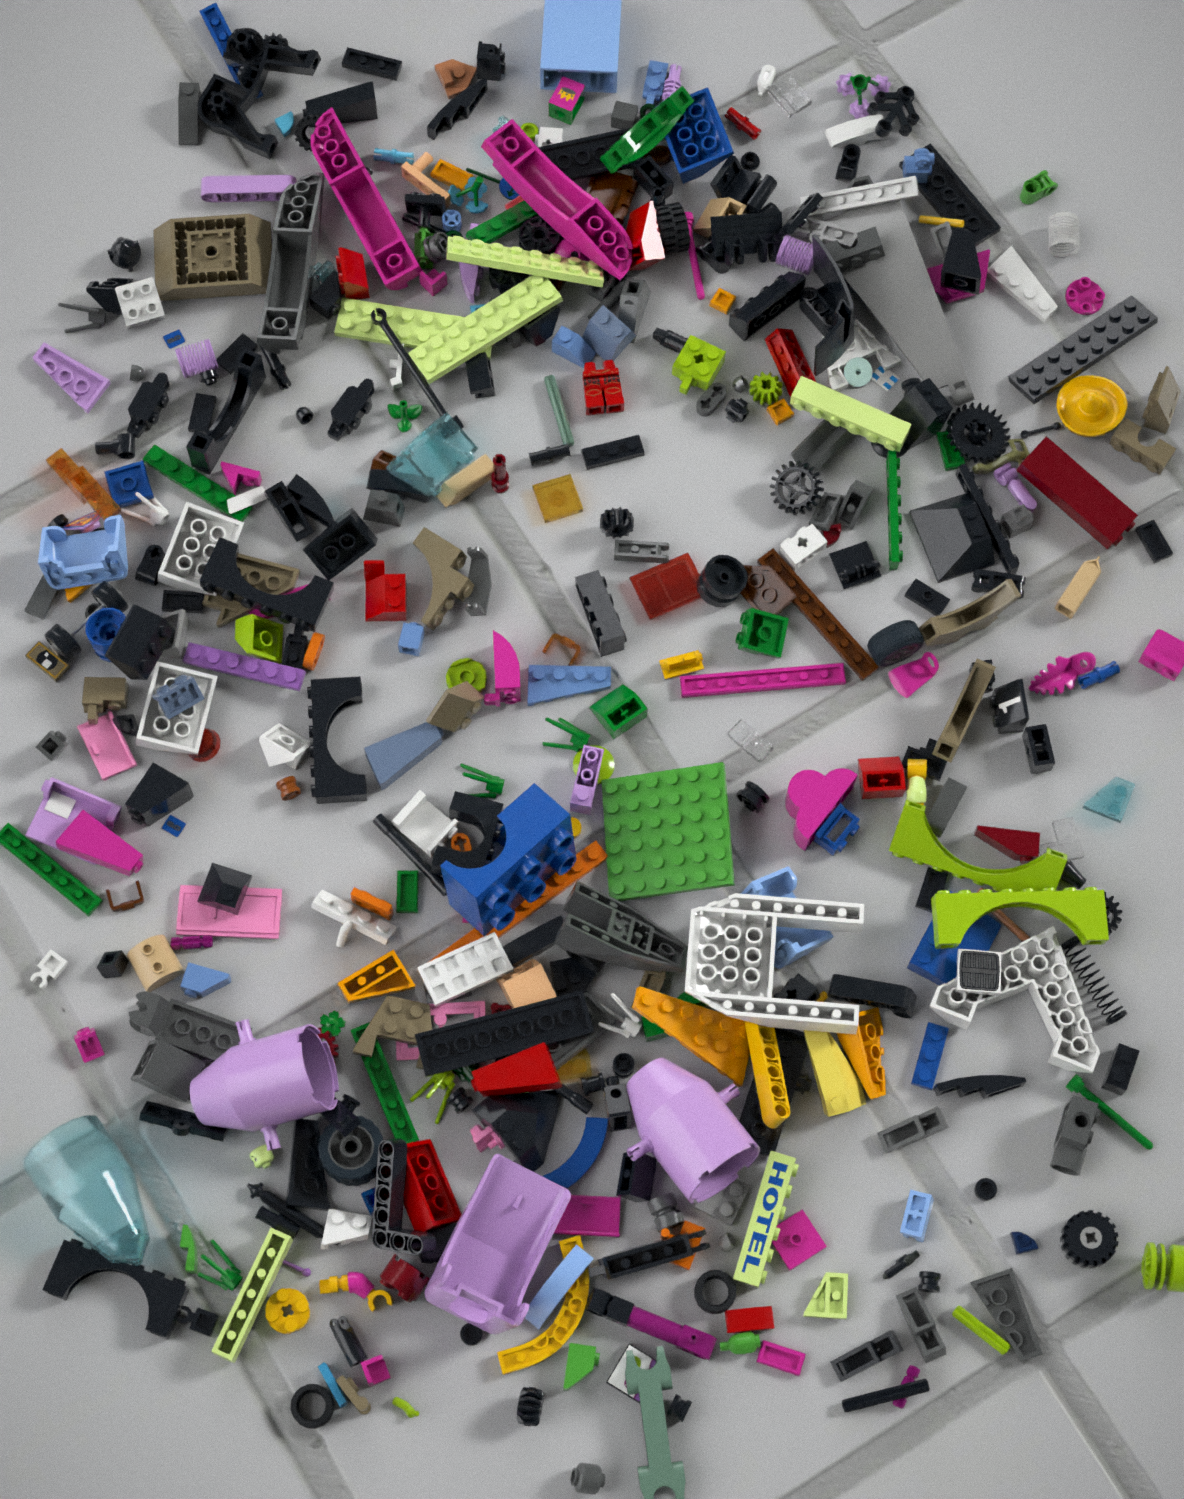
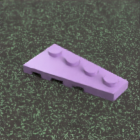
[33,342,111,414]

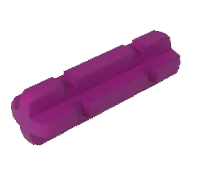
[171,935,213,950]
[893,1365,920,1409]

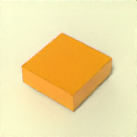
[709,288,736,315]
[767,398,794,425]

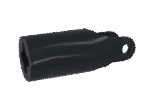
[329,1316,368,1368]

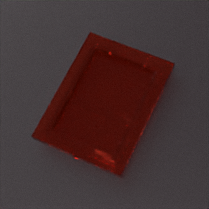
[629,553,701,620]

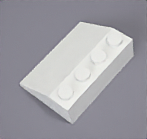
[157,502,244,596]
[135,661,218,755]

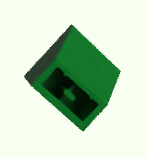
[589,684,648,740]

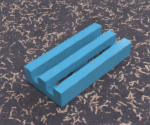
[317,1363,348,1408]

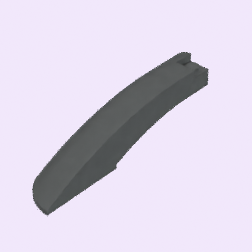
[257,173,325,354]

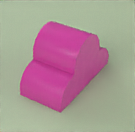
[785,768,858,851]

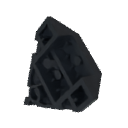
[471,1090,562,1172]

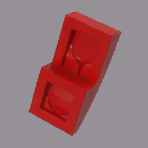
[724,1306,775,1334]

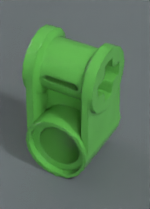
[1020,170,1058,205]

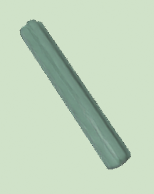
[544,375,574,447]

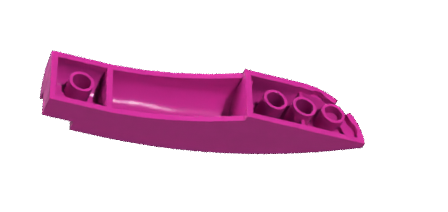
[311,107,422,290]
[481,119,633,280]

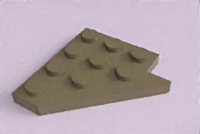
[202,553,300,628]

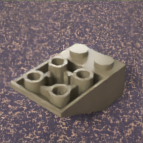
[1142,366,1181,434]

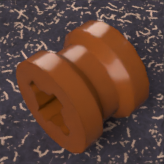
[276,776,301,801]

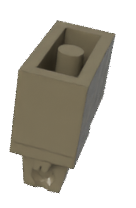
[82,677,129,725]

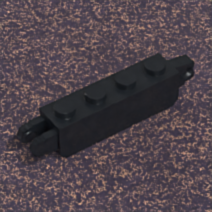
[588,1229,711,1280]

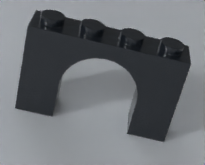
[431,791,504,876]

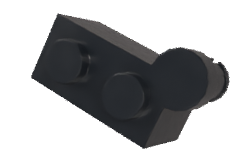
[633,155,674,207]

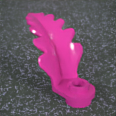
[1028,652,1096,695]

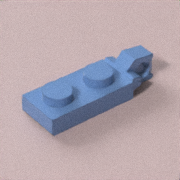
[642,60,669,111]

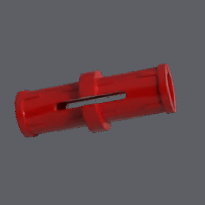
[725,107,761,140]

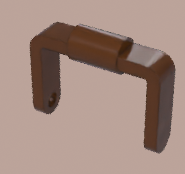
[106,880,144,912]

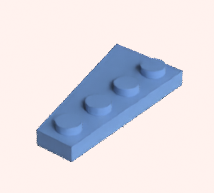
[528,665,611,706]

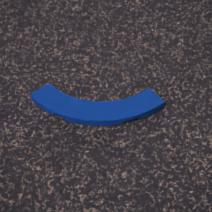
[543,1117,608,1189]

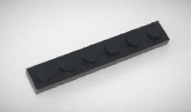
[955,464,1020,574]

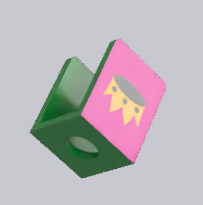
[548,76,585,125]

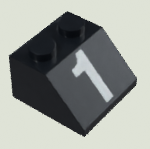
[989,679,1029,734]

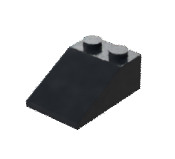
[303,508,378,581]

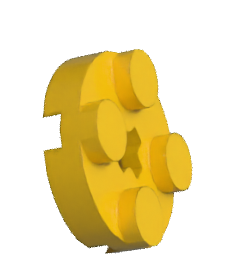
[265,1288,310,1334]

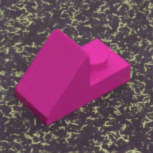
[220,461,262,495]

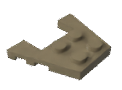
[352,995,432,1070]

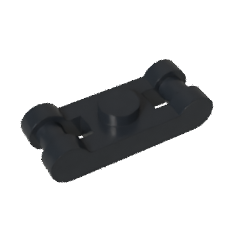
[971,569,1026,599]

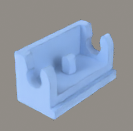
[900,1190,934,1242]

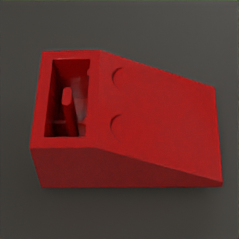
[626,201,665,271]

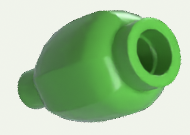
[720,1332,761,1354]

